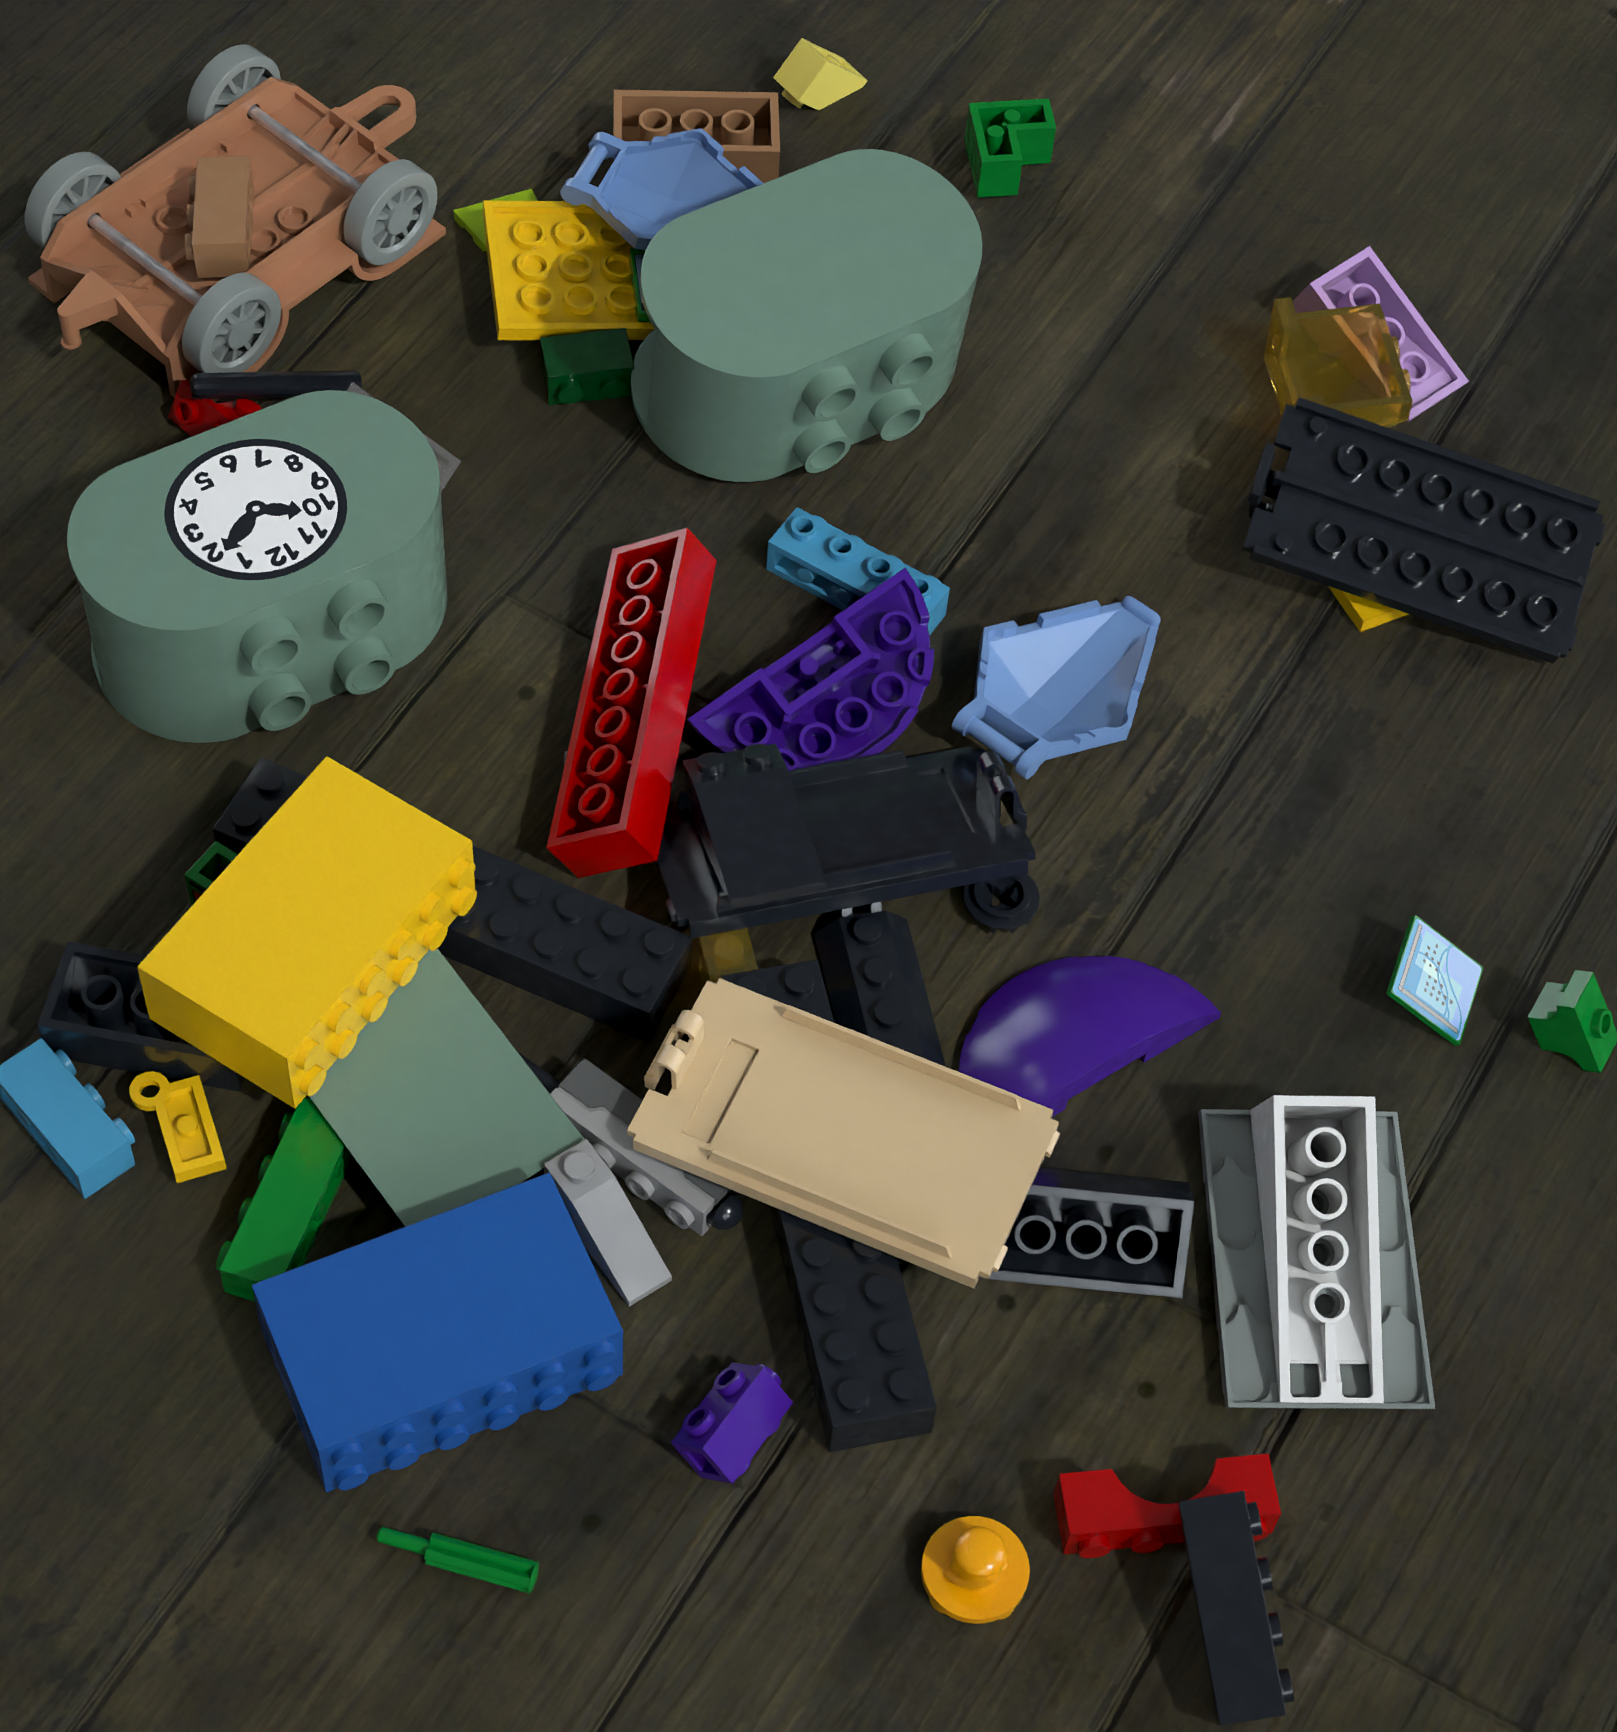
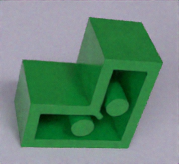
[964,98,1056,198]

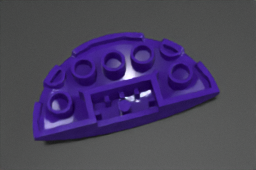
[687,568,934,771]
[959,956,1221,1117]

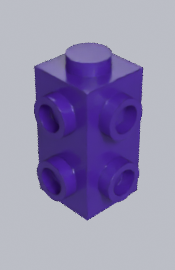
[671,1362,793,1484]

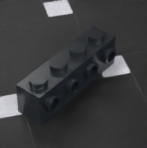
[1178,1491,1294,1726]

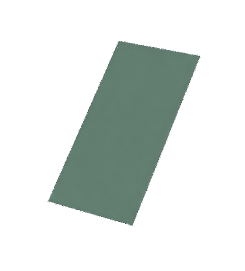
[309,948,585,1227]

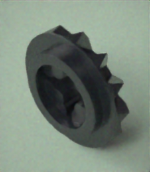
[963,873,1040,934]

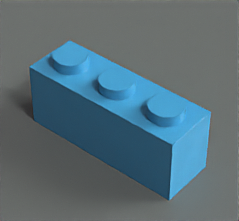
[0,1038,135,1199]

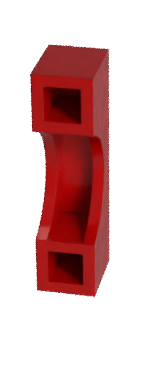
[1053,1453,1281,1558]

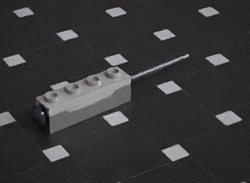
[517,1051,743,1236]

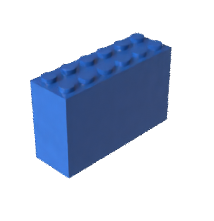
[252,1173,623,1493]

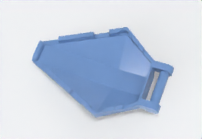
[560,128,763,250]
[952,596,1161,780]

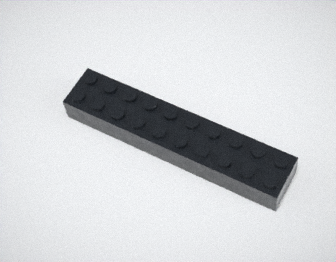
[213,757,692,1043]
[721,959,937,1453]

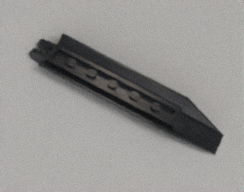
[814,902,946,1067]

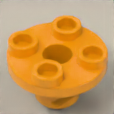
[921,1516,1030,1624]

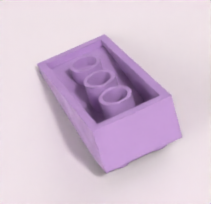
[1289,246,1469,423]

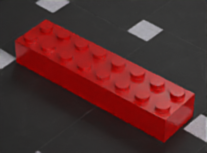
[546,528,717,878]

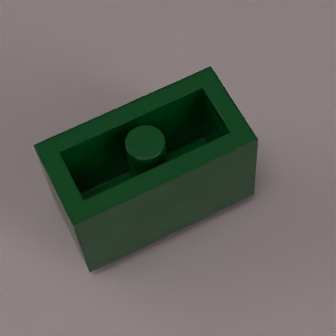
[540,328,634,405]

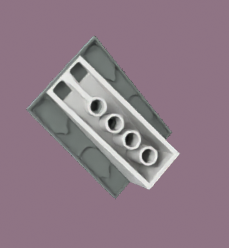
[1198,1095,1435,1409]

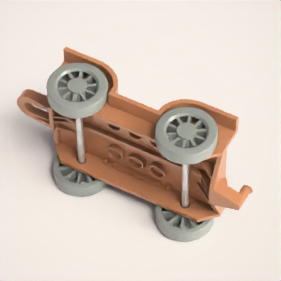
[25,45,446,402]

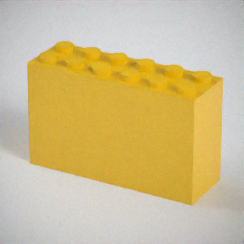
[137,756,477,1109]

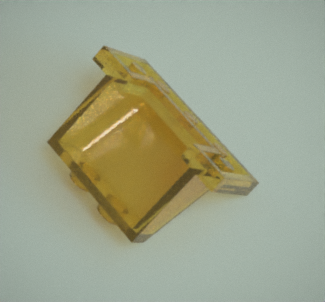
[1264,297,1413,428]

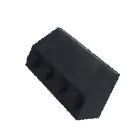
[37,941,245,1092]
[979,1168,1194,1298]

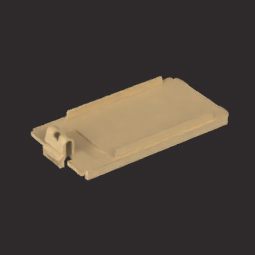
[627,978,1060,1289]

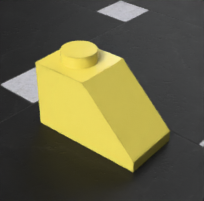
[773,38,867,110]

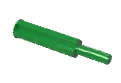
[376,1526,539,1594]

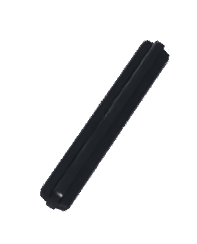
[190,370,362,399]

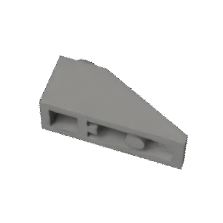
[544,1139,672,1307]

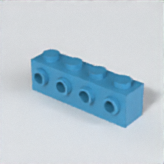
[766,507,950,636]

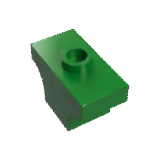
[1528,970,1617,1073]

